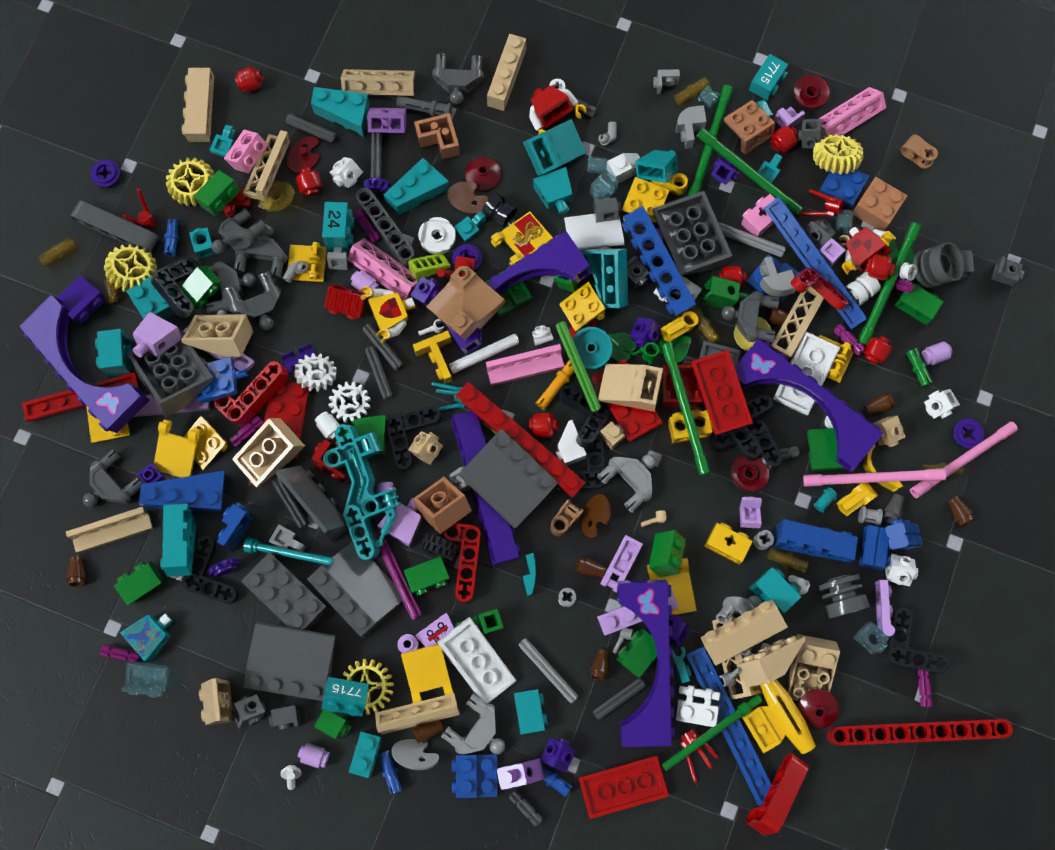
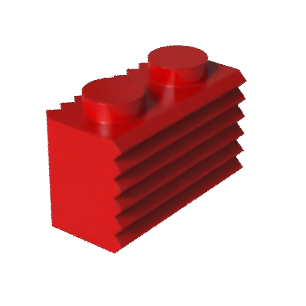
[324,284,368,320]

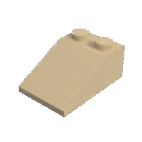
[181,314,254,357]
[232,418,305,487]
[199,678,234,725]

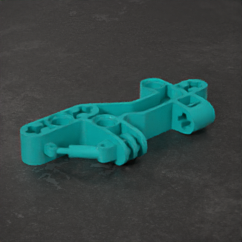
[324,424,402,560]

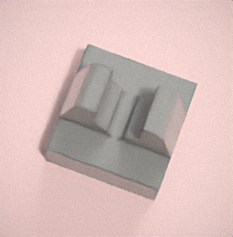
[327,247,348,270]

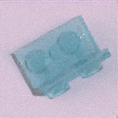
[122,661,169,698]

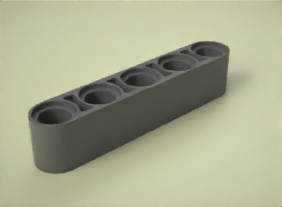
[356,188,415,267]
[70,200,159,253]

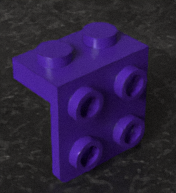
[58,276,107,326]

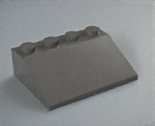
[652,191,732,276]
[127,328,214,418]
[458,429,558,528]
[275,465,349,542]
[307,542,403,639]
[244,622,336,701]

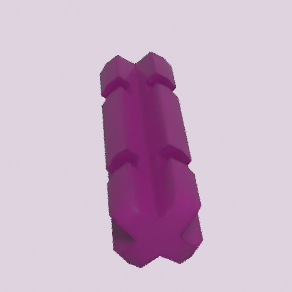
[354,210,380,243]
[893,278,915,293]
[834,324,865,355]
[230,416,264,447]
[100,645,140,663]
[918,667,933,707]

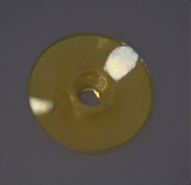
[258,180,294,212]

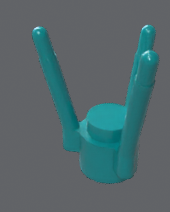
[430,382,464,413]

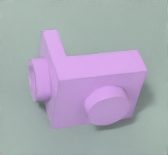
[739,496,762,528]

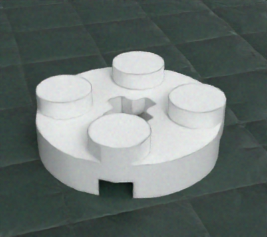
[418,217,456,254]

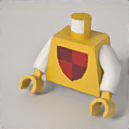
[359,286,415,343]

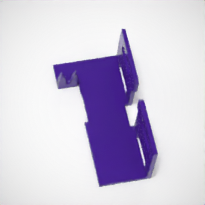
[281,343,317,374]

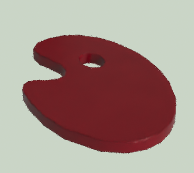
[287,136,320,174]

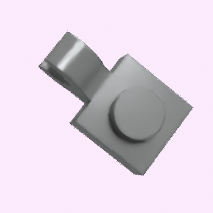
[269,525,306,552]

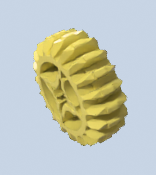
[813,134,863,175]
[166,157,215,207]
[104,244,157,292]
[343,659,394,715]

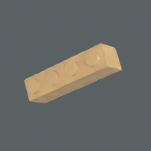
[487,34,526,111]
[182,68,214,142]
[701,599,788,665]

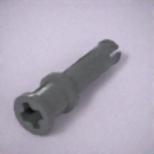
[397,96,452,117]

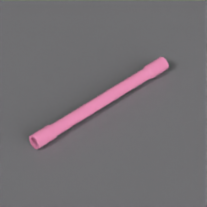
[910,422,1018,498]
[803,468,946,487]

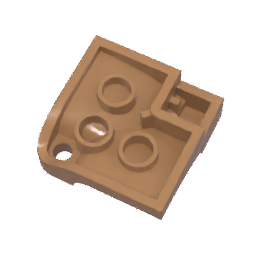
[426,266,506,341]

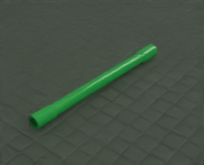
[688,85,733,196]
[696,127,803,216]
[858,222,922,347]
[661,343,711,475]

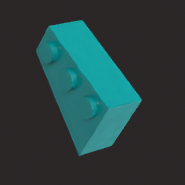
[311,87,370,137]
[384,158,450,215]
[583,249,628,308]
[160,504,197,577]

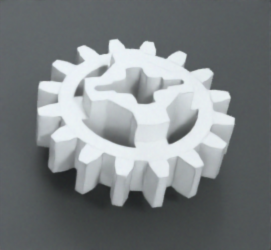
[295,353,336,392]
[329,382,371,423]

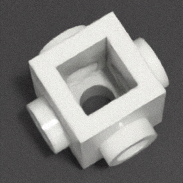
[329,157,363,188]
[924,389,960,419]
[885,554,918,586]

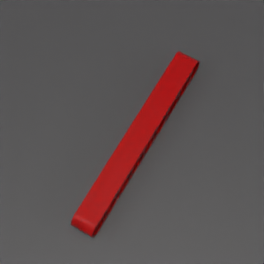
[827,719,1013,745]

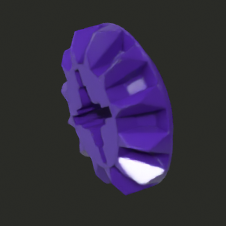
[90,160,121,188]
[364,178,393,193]
[452,244,482,270]
[953,418,984,449]
[208,558,240,577]

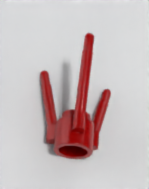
[123,188,156,229]
[797,189,844,217]
[680,729,718,783]

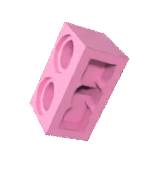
[224,130,268,173]

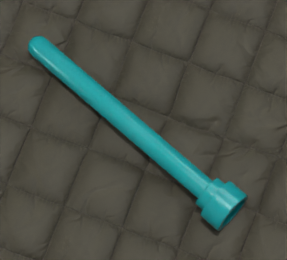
[244,537,334,565]

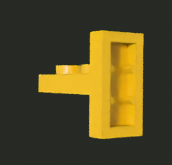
[413,330,452,384]

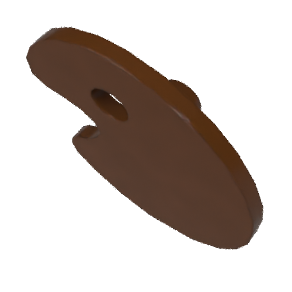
[448,181,489,213]
[581,494,611,539]

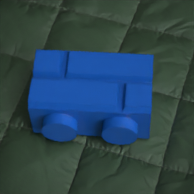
[885,519,923,550]
[858,525,891,570]

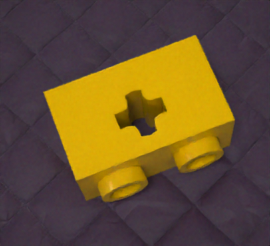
[704,523,752,564]

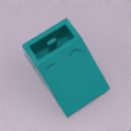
[523,119,586,176]

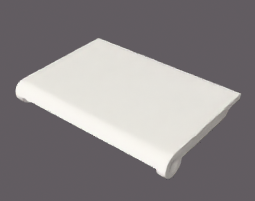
[564,213,624,250]

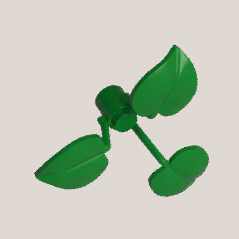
[608,332,692,406]

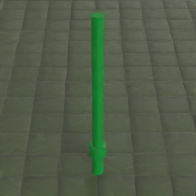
[662,695,762,771]

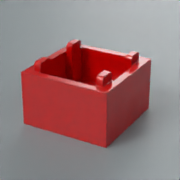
[661,365,702,408]

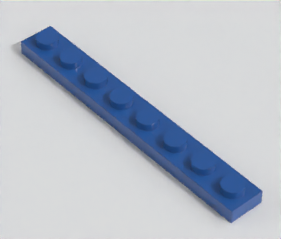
[764,197,868,329]
[685,647,771,807]

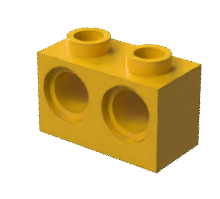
[668,409,712,443]

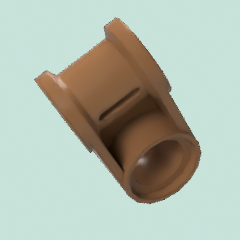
[900,134,938,169]
[550,498,584,537]

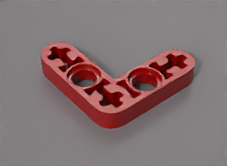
[790,267,849,311]

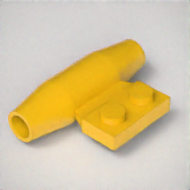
[742,679,816,754]

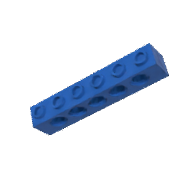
[622,206,696,318]

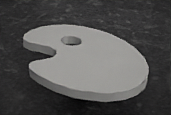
[392,739,439,770]

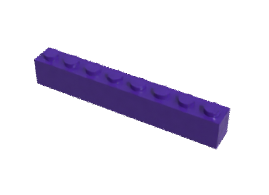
[451,411,520,566]

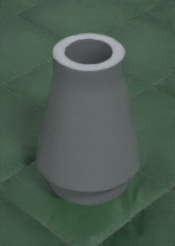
[882,494,905,524]

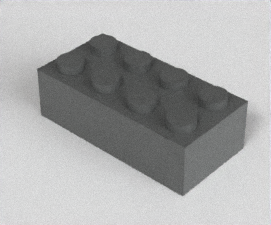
[241,552,329,631]

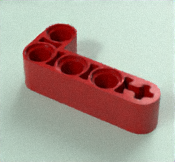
[214,361,289,426]
[443,523,481,604]
[746,753,809,836]

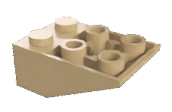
[598,364,663,412]
[787,634,840,701]
[737,636,806,687]

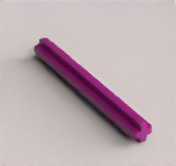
[374,529,422,620]

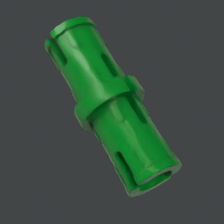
[906,348,933,387]

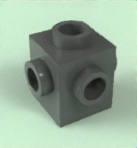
[798,119,825,149]
[805,218,837,250]
[231,694,266,729]

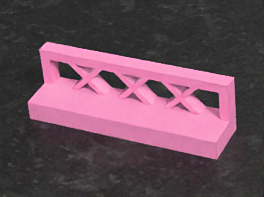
[819,87,886,137]
[347,238,419,300]
[486,344,564,386]

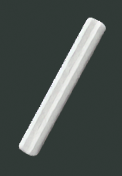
[449,334,519,373]

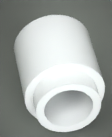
[315,411,340,441]

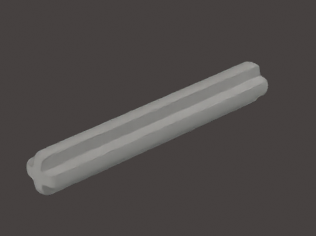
[718,222,786,257]
[519,638,578,703]

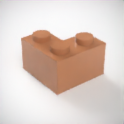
[414,113,460,159]

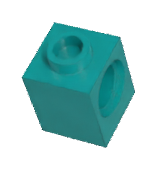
[189,227,216,259]

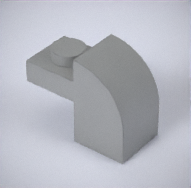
[675,105,706,149]
[760,257,796,297]

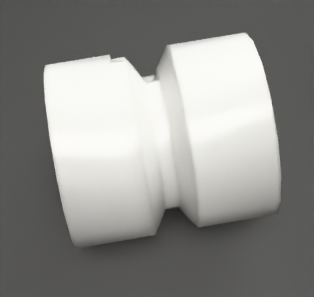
[845,272,881,306]

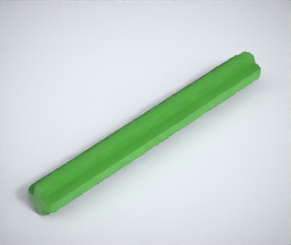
[556,321,601,412]

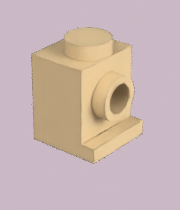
[599,421,626,450]

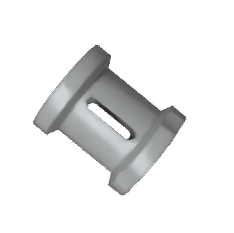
[858,506,883,526]
[753,530,774,550]
[558,588,576,607]

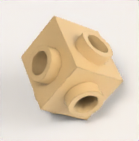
[874,416,905,447]
[408,431,443,464]

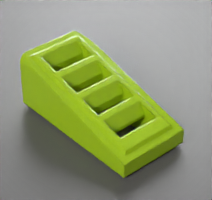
[408,253,450,281]

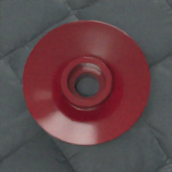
[793,75,830,109]
[465,157,501,191]
[731,455,769,492]
[798,689,839,729]

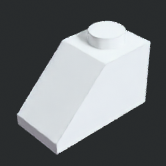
[606,153,640,185]
[555,420,586,466]

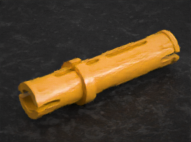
[535,359,575,410]

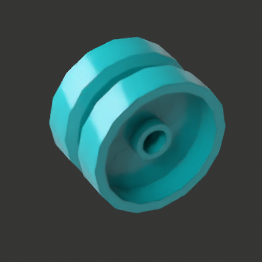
[573,327,612,369]

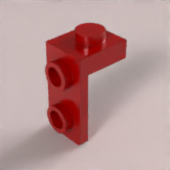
[311,439,348,482]

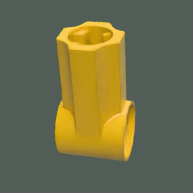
[651,173,688,196]
[660,311,698,343]
[836,483,878,516]

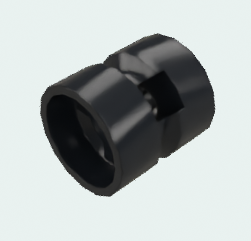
[483,193,517,227]

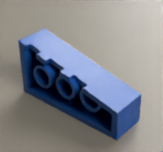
[139,471,225,513]
[773,519,858,563]

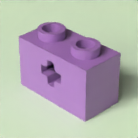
[367,108,407,133]

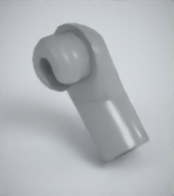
[598,122,617,146]
[283,261,309,283]

